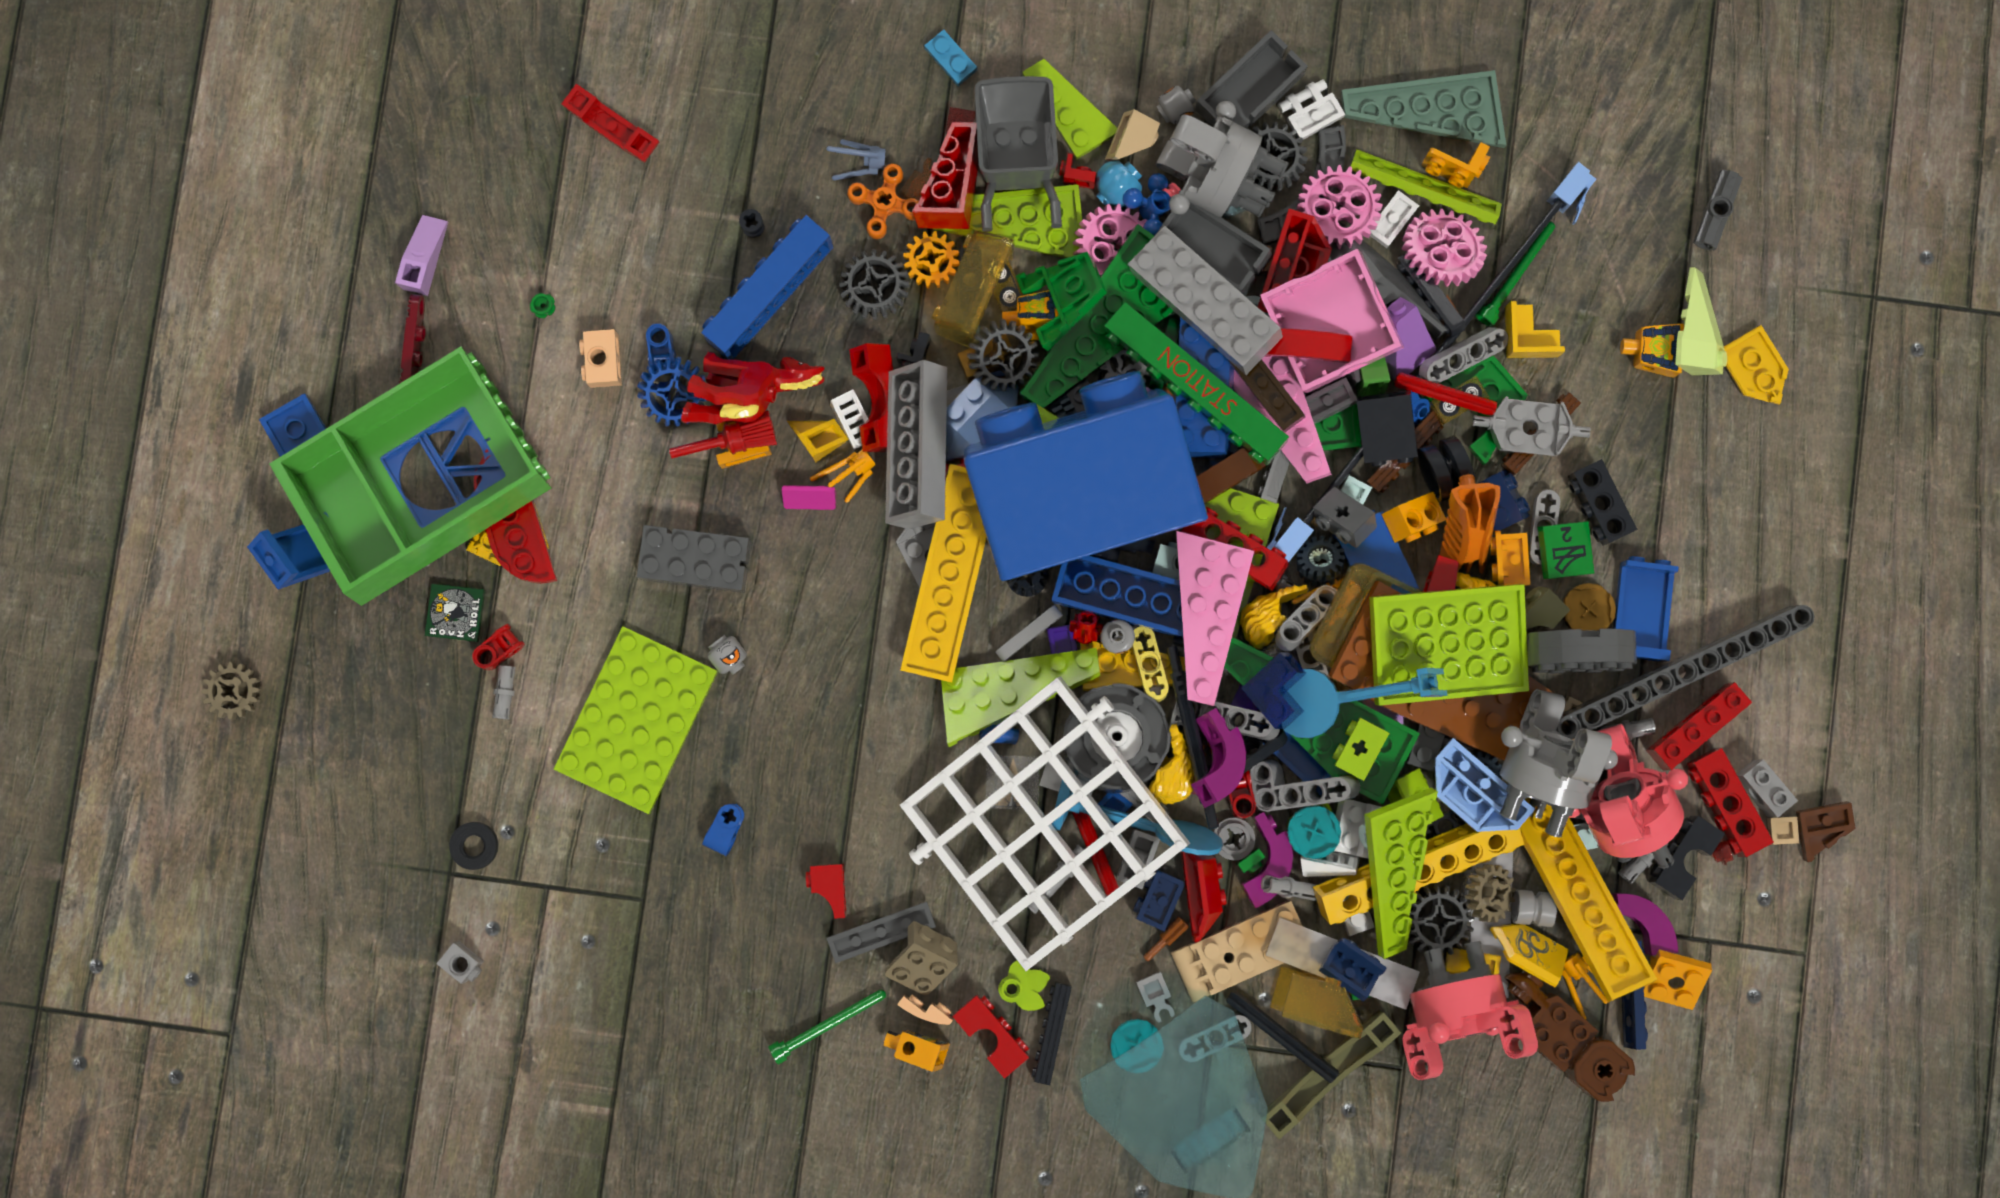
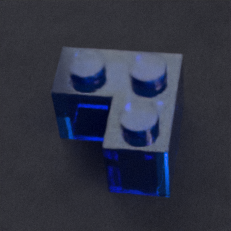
[1241,652,1306,729]

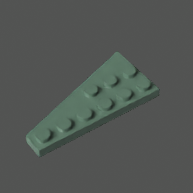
[1341,70,1506,148]

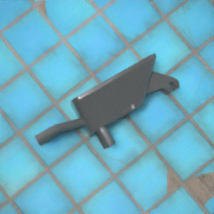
[975,76,1062,232]

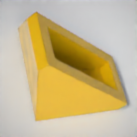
[787,419,848,463]

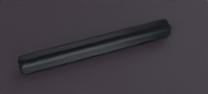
[1226,990,1339,1083]

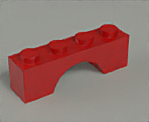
[849,343,893,452]

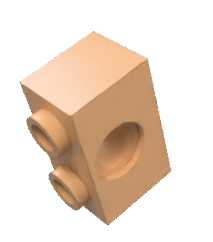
[579,329,622,388]

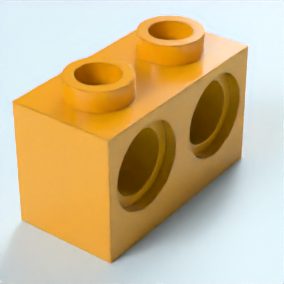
[1381,492,1446,543]

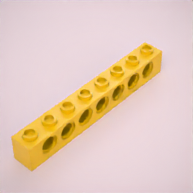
[1313,824,1524,925]

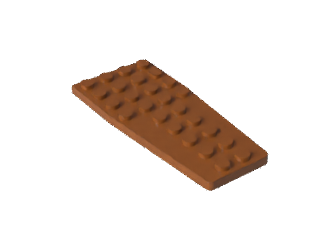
[1327,581,1554,761]

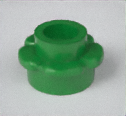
[530,293,556,318]

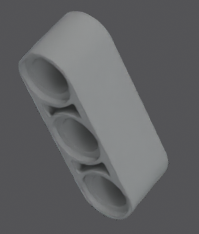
[1275,585,1339,651]

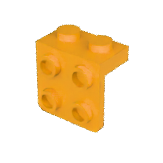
[1421,142,1490,188]
[1490,530,1530,586]

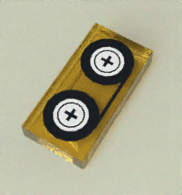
[983,257,1023,313]
[1430,376,1489,425]

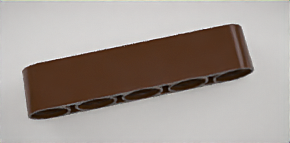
[1197,447,1266,504]

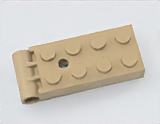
[1171,900,1302,1002]

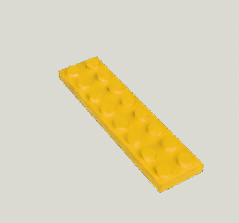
[900,464,987,683]
[1520,797,1658,1003]

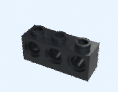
[1568,459,1638,546]

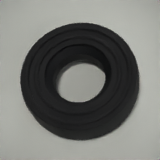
[449,822,498,870]

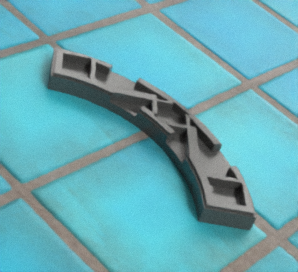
[1257,125,1346,245]

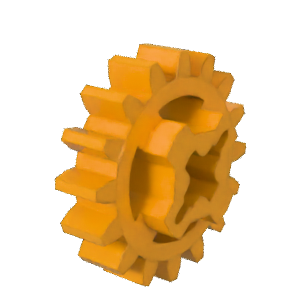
[903,231,960,289]

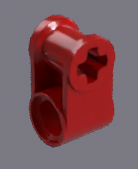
[472,624,525,671]
[1227,770,1256,819]

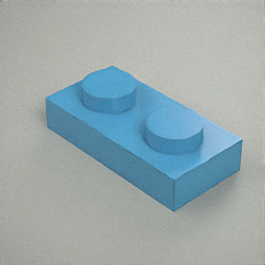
[924,29,977,86]

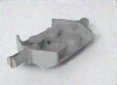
[1472,396,1591,456]
[896,523,935,588]

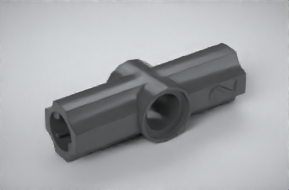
[1693,170,1743,251]

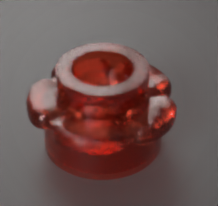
[1713,840,1734,866]

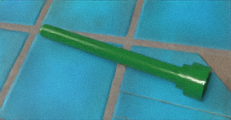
[1475,221,1555,327]
[768,989,886,1065]

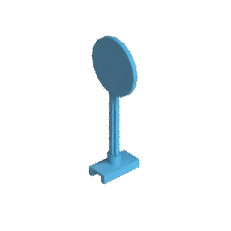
[1272,668,1448,738]
[1052,774,1223,855]

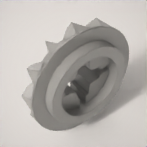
[1214,818,1255,860]

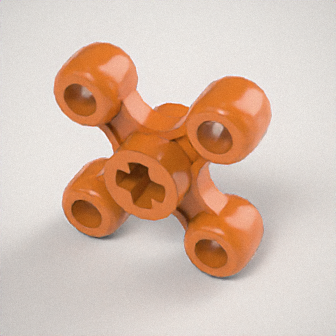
[847,164,919,239]

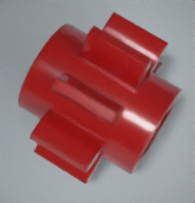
[1069,611,1103,644]

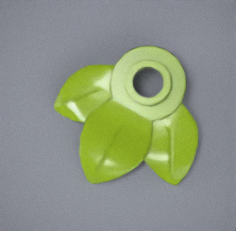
[998,960,1050,1011]

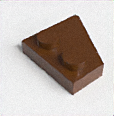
[1796,801,1856,862]

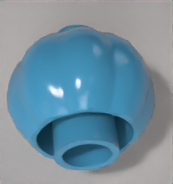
[1095,160,1142,208]

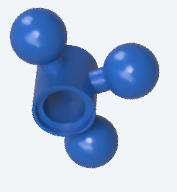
[1123,173,1171,236]

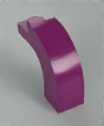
[1191,708,1246,808]
[1241,812,1293,908]
[1611,893,1679,955]

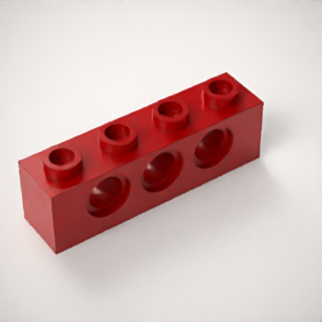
[1181,507,1289,591]
[1646,682,1752,771]
[1687,748,1774,857]

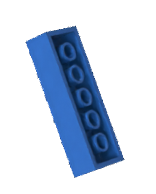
[701,215,834,360]
[1176,317,1234,458]
[1052,556,1184,639]

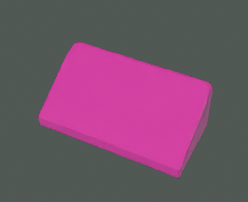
[782,485,836,510]

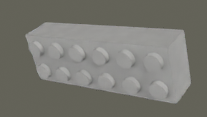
[1128,226,1283,375]
[885,360,947,529]

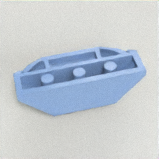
[946,370,1019,462]
[1435,738,1535,832]

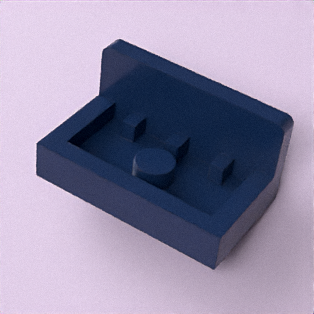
[1477,470,1530,531]
[1133,870,1186,932]
[1318,938,1387,1001]

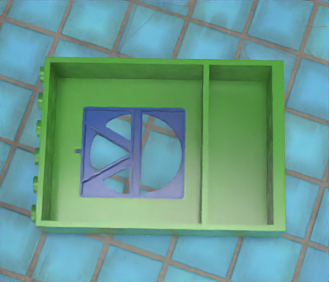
[269,346,552,606]

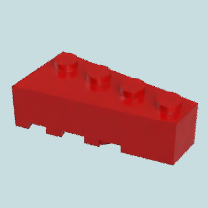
[912,122,979,229]

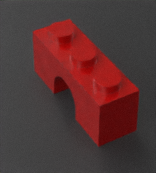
[952,994,1029,1079]

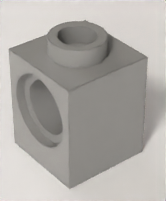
[437,941,484,984]

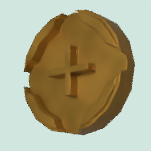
[1563,583,1616,631]

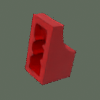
[806,864,847,919]

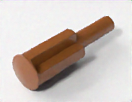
[1144,916,1189,961]

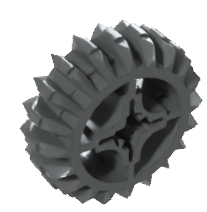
[1252,122,1308,192]
[839,249,910,320]
[967,319,1039,391]
[1409,884,1475,956]

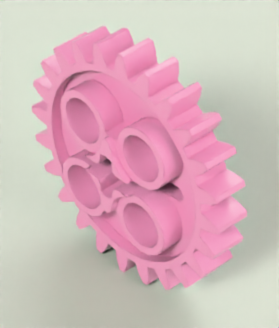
[1297,165,1383,249]
[1073,204,1147,276]
[1402,209,1487,287]

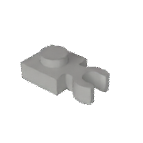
[1136,971,1174,1023]

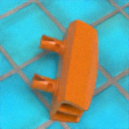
[1440,474,1500,574]

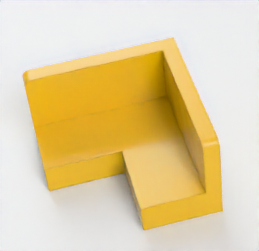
[1505,301,1565,358]

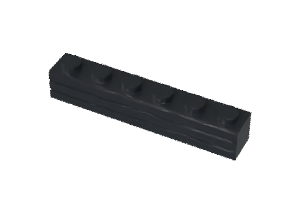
[1397,252,1466,338]
[1031,982,1072,1086]

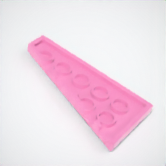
[1233,356,1332,484]
[1176,531,1254,707]

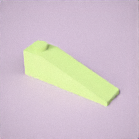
[1675,267,1727,375]

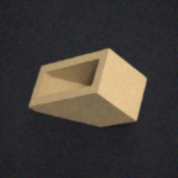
[1105,109,1160,162]

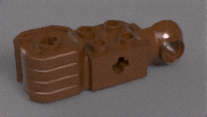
[1504,970,1635,1102]

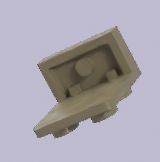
[885,921,958,995]

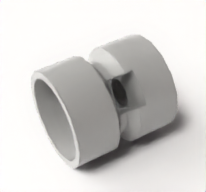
[1512,889,1557,927]

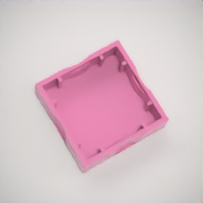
[1260,249,1404,393]

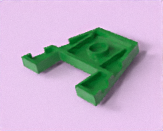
[1016,252,1107,351]
[1423,356,1528,465]

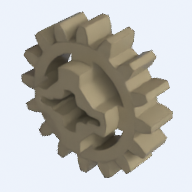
[201,662,263,720]
[1465,864,1516,923]

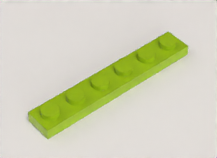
[1351,149,1502,224]

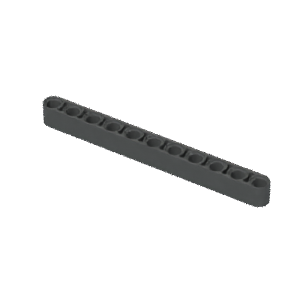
[1556,605,1815,739]

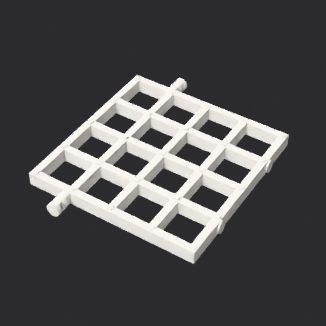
[900,677,1190,971]

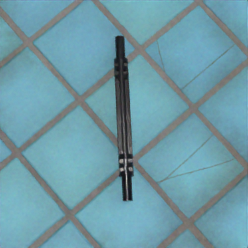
[1167,646,1219,830]

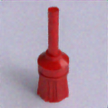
[669,410,777,459]

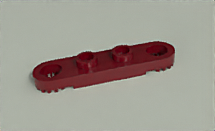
[399,294,426,384]

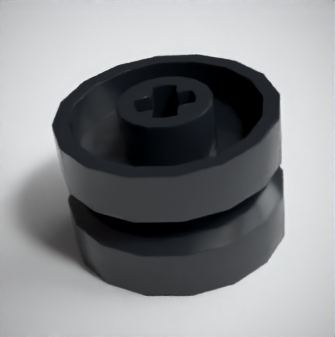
[1417,435,1476,502]

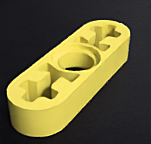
[1132,626,1169,702]

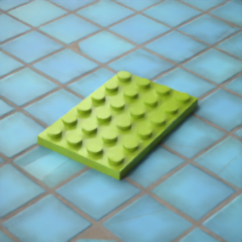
[1369,584,1529,706]
[554,626,718,814]

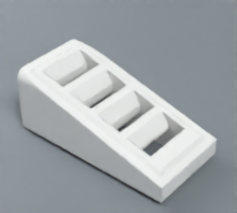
[830,389,868,450]
[1301,852,1359,877]

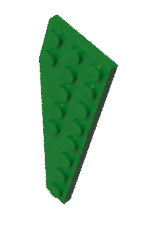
[1019,224,1173,408]
[1224,637,1420,805]

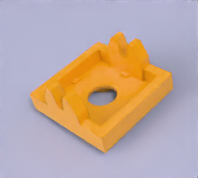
[1644,949,1712,1010]

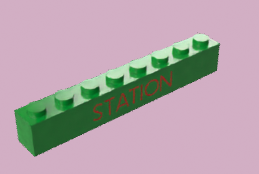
[1104,302,1289,466]

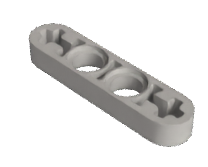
[1419,327,1508,383]

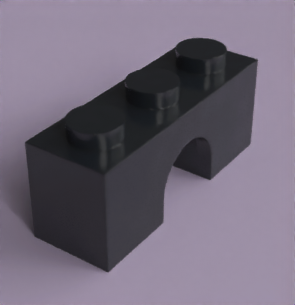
[1648,816,1725,901]

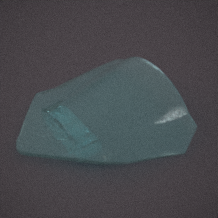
[1080,996,1268,1198]

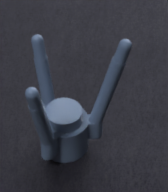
[826,139,885,180]

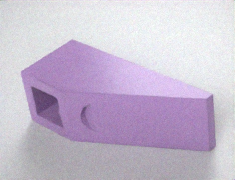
[395,215,448,296]

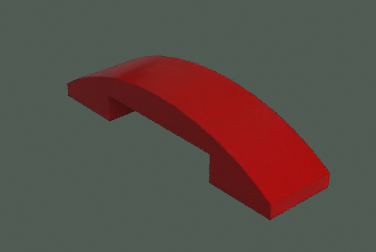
[561,84,660,163]
[1264,328,1352,363]

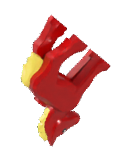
[681,352,824,424]

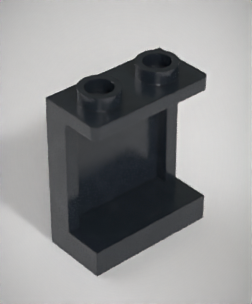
[1357,390,1418,466]

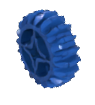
[637,356,707,427]

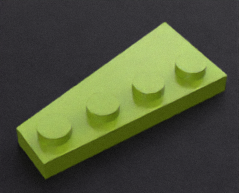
[1022,59,1117,160]

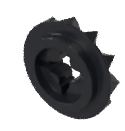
[1007,568,1048,597]

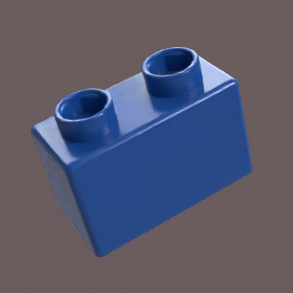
[963,371,1208,581]

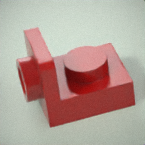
[1059,153,1096,189]

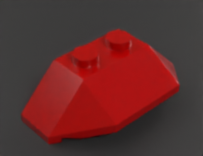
[1258,208,1332,313]
[1181,851,1226,942]

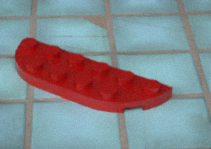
[474,449,558,583]

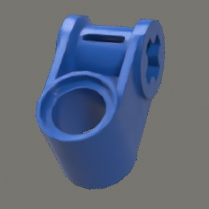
[646,324,677,368]
[702,803,745,856]

